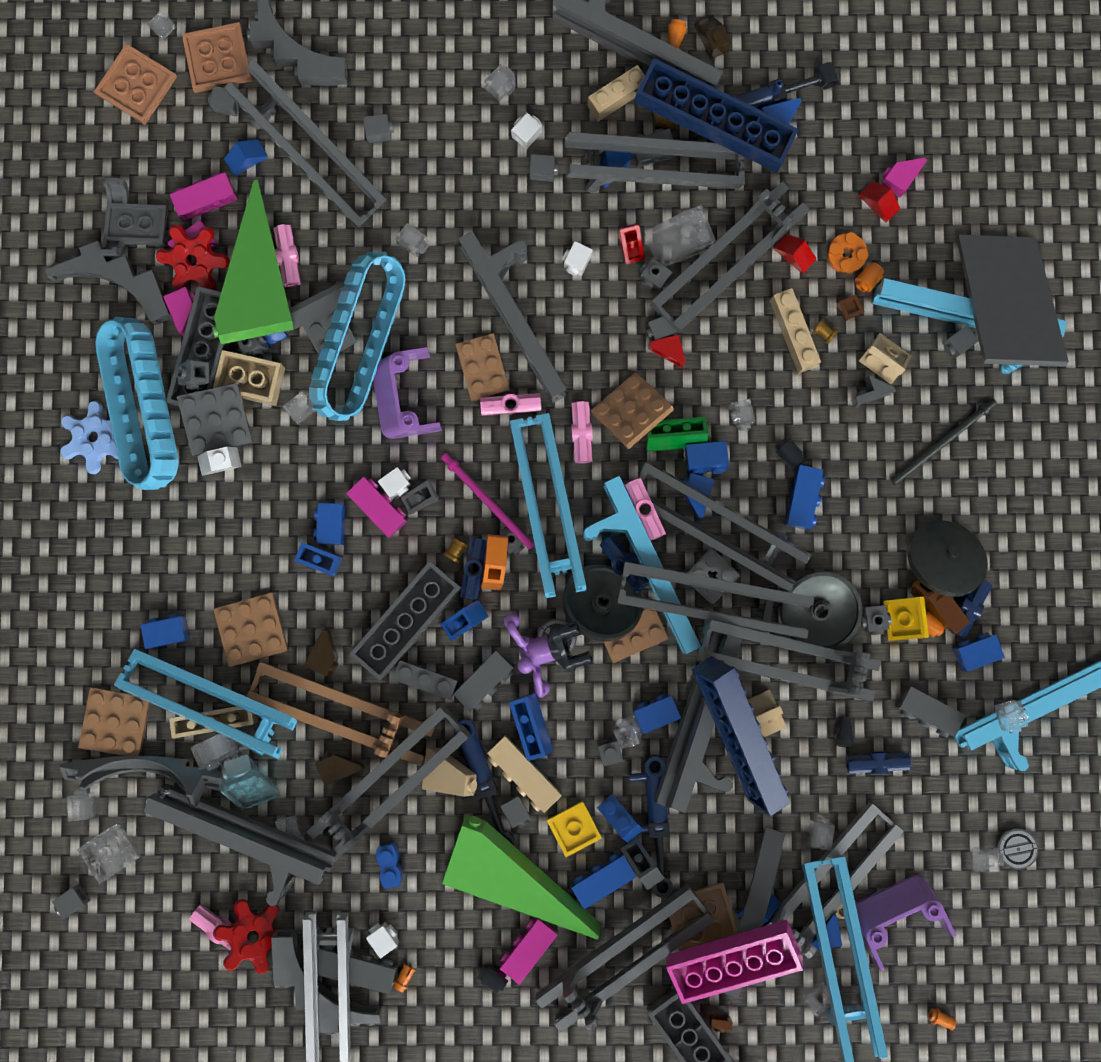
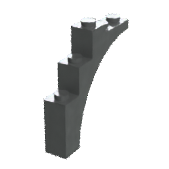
[247,0,348,86]
[45,241,173,326]
[271,929,382,1035]

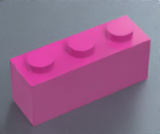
[170,172,238,222]
[346,477,407,538]
[500,918,558,985]

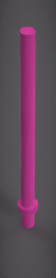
[441,453,535,549]

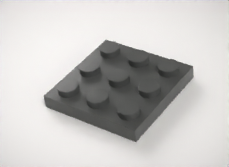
[177,383,253,456]

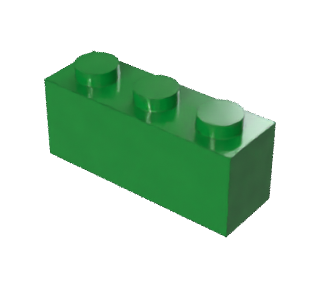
[644,417,709,452]

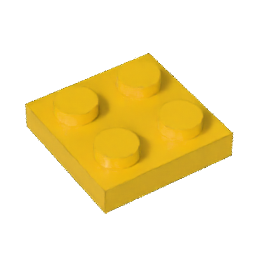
[883,597,929,641]
[547,801,602,857]

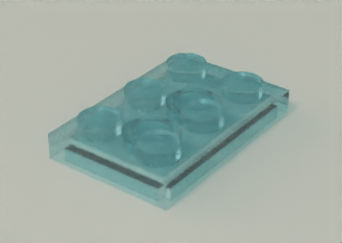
[219,770,280,810]

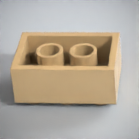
[213,350,285,406]

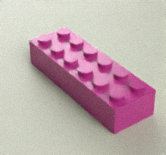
[666,920,803,1004]

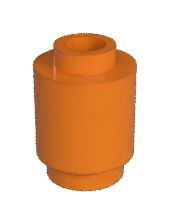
[855,262,884,292]
[926,610,946,638]

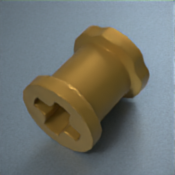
[812,318,839,344]
[443,537,468,563]

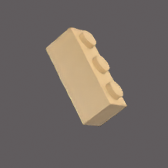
[588,65,645,122]

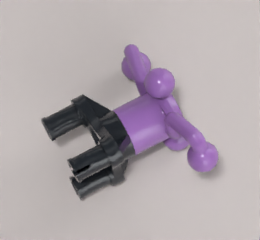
[504,613,593,698]

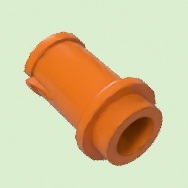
[393,963,416,992]
[928,1008,957,1031]

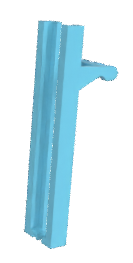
[871,278,1067,374]
[510,413,586,598]
[583,476,701,654]
[114,649,297,759]
[955,660,1101,771]
[802,857,888,1062]

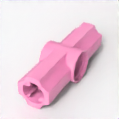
[273,224,301,287]
[480,393,541,416]
[571,401,593,464]
[625,478,666,541]
[189,904,250,950]

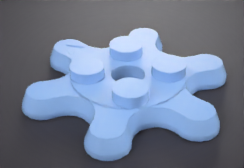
[60,400,118,474]

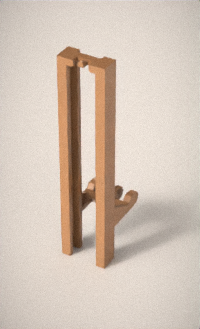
[247,662,436,766]

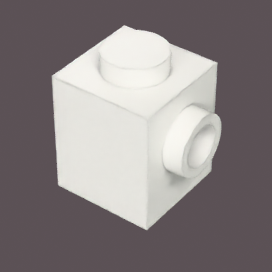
[511,113,542,150]
[562,242,593,276]
[378,467,411,499]
[366,922,399,959]

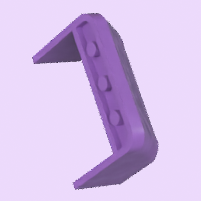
[373,347,442,439]
[855,875,956,971]

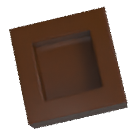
[837,294,865,322]
[709,1014,733,1032]

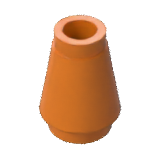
[667,19,687,49]

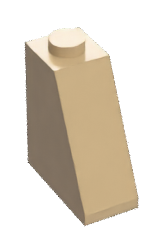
[422,748,477,797]

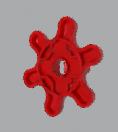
[156,224,230,290]
[213,899,280,974]

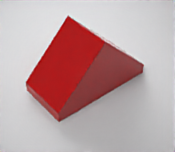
[858,181,901,223]
[617,223,645,264]
[773,234,816,274]
[648,335,686,369]

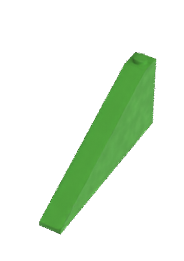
[212,180,294,344]
[442,814,601,940]

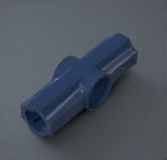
[600,535,650,593]
[460,538,487,600]
[948,580,993,639]
[846,752,911,774]

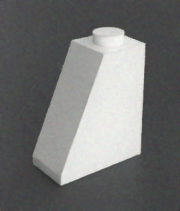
[197,447,242,476]

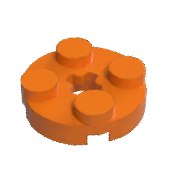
[827,232,868,274]

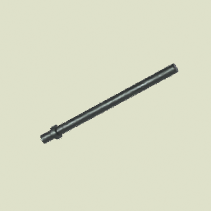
[890,398,997,486]

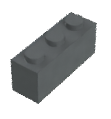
[453,650,514,712]
[393,660,459,700]
[895,686,966,738]

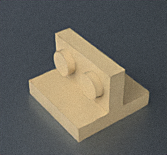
[859,333,912,384]
[747,690,787,737]

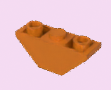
[481,534,508,590]

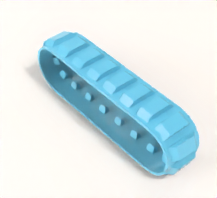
[309,252,405,421]
[95,317,178,490]

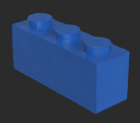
[784,465,825,530]
[509,693,554,761]
[571,852,637,909]

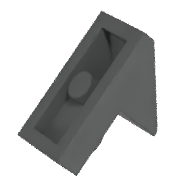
[851,376,896,407]
[401,480,439,515]

